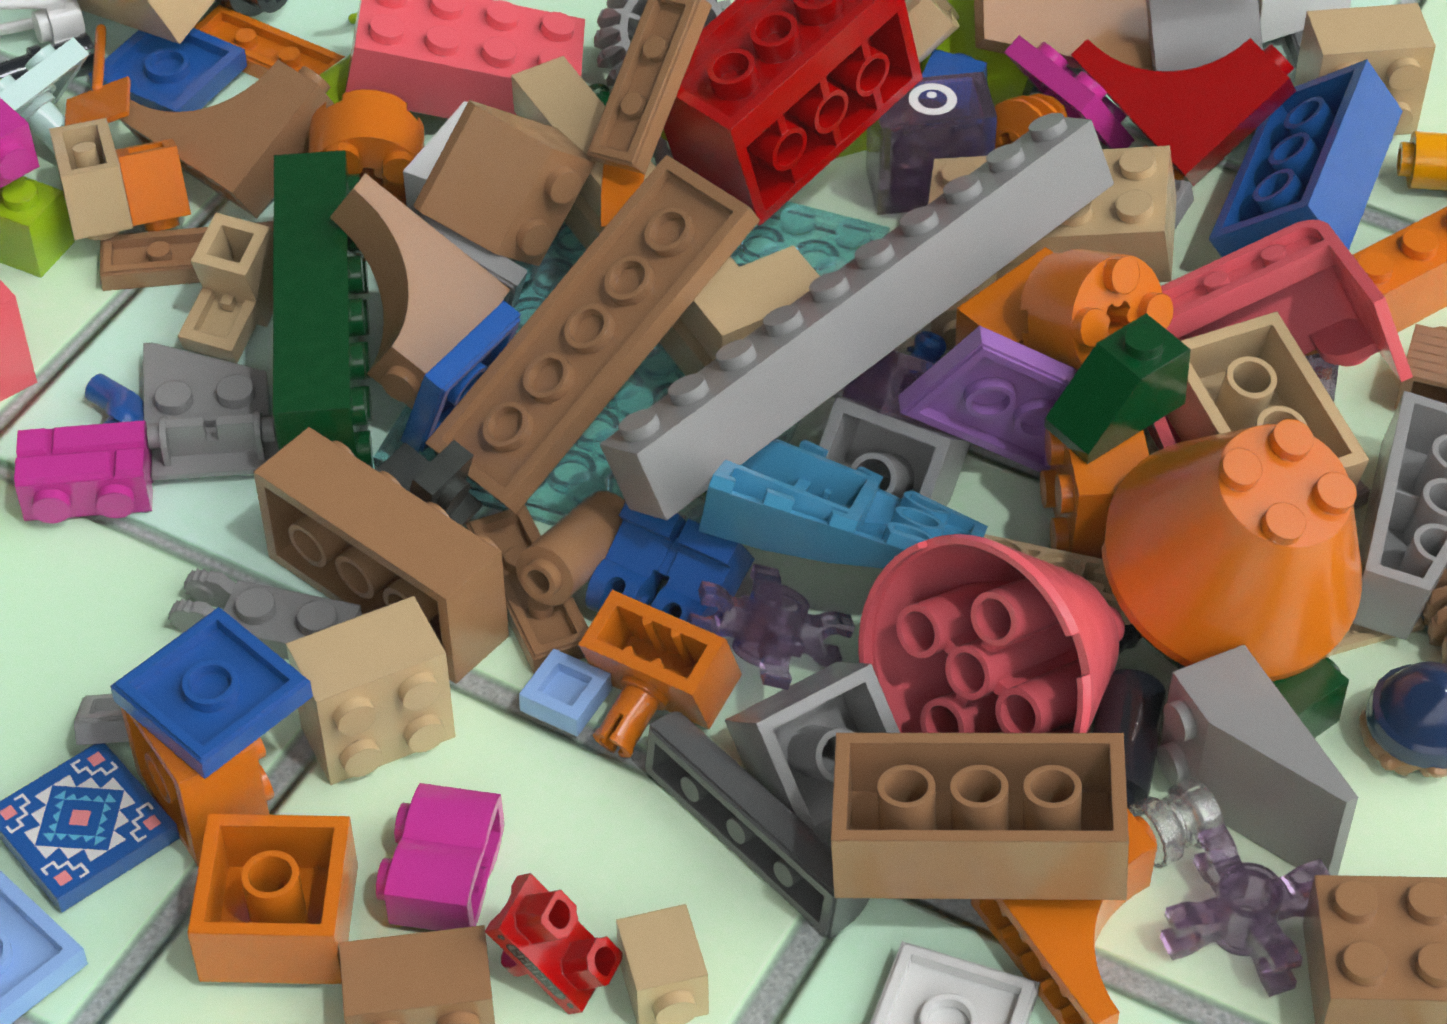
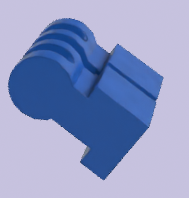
[585,501,755,633]

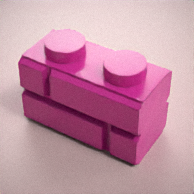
[14,420,153,523]

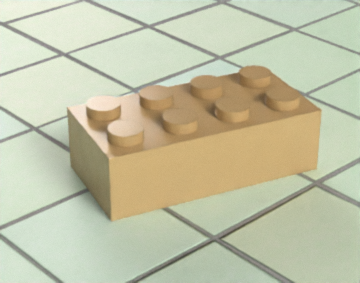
[928,145,1177,282]

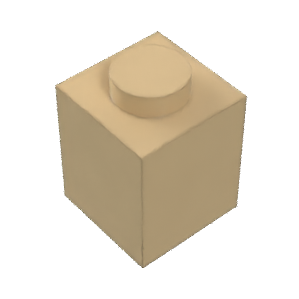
[616,904,709,1024]

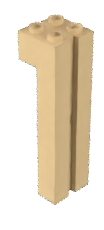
[511,56,820,376]

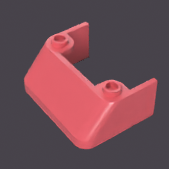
[1147,220,1413,450]

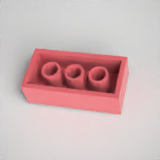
[345,0,585,119]

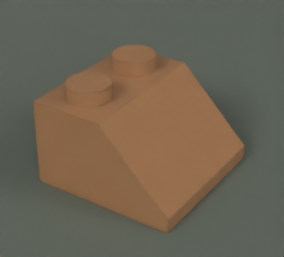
[413,100,596,266]

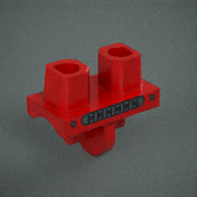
[485,873,623,1015]

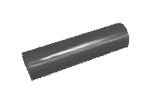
[645,712,870,939]

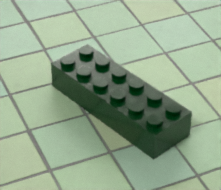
[273,150,373,468]

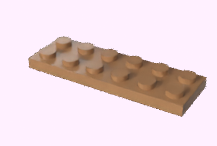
[426,155,760,514]

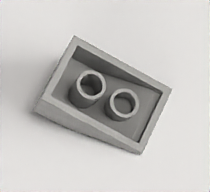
[1156,645,1359,878]

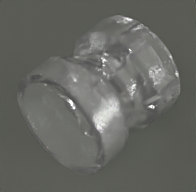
[1128,777,1225,869]

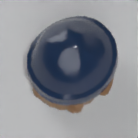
[1359,661,1447,778]

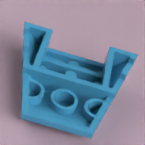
[699,438,988,569]

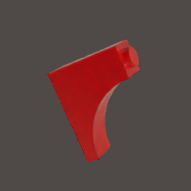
[1071,38,1296,186]

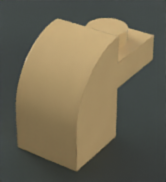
[177,213,273,364]

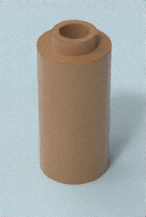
[516,491,625,606]

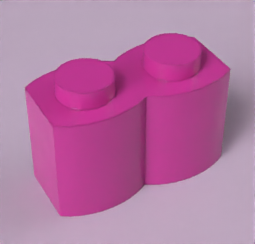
[376,783,505,931]

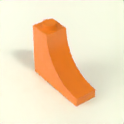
[971,808,1157,1024]

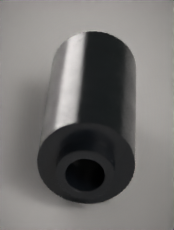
[1090,669,1166,816]

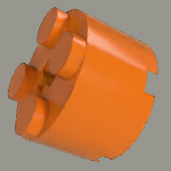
[308,89,424,206]
[1020,249,1173,369]

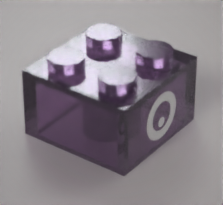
[866,72,997,215]

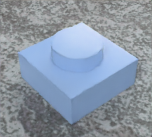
[519,649,612,737]

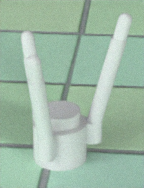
[0,0,86,80]

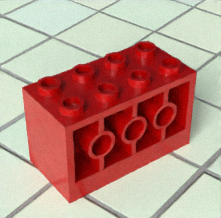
[663,0,923,226]

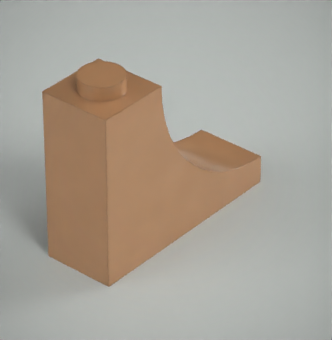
[119,60,334,219]
[330,173,510,409]

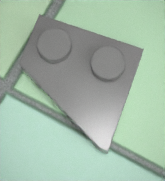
[143,342,270,427]

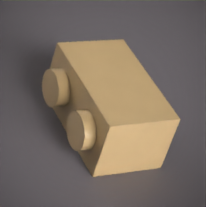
[49,118,133,240]

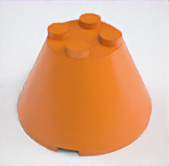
[1101,419,1362,681]

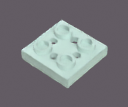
[0,37,89,155]

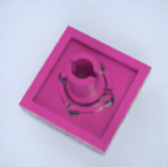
[1004,35,1135,149]

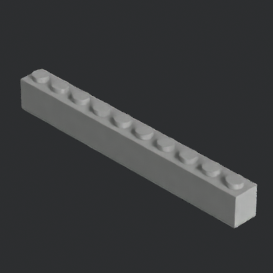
[599,113,1114,520]

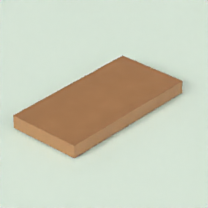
[974,0,1153,70]

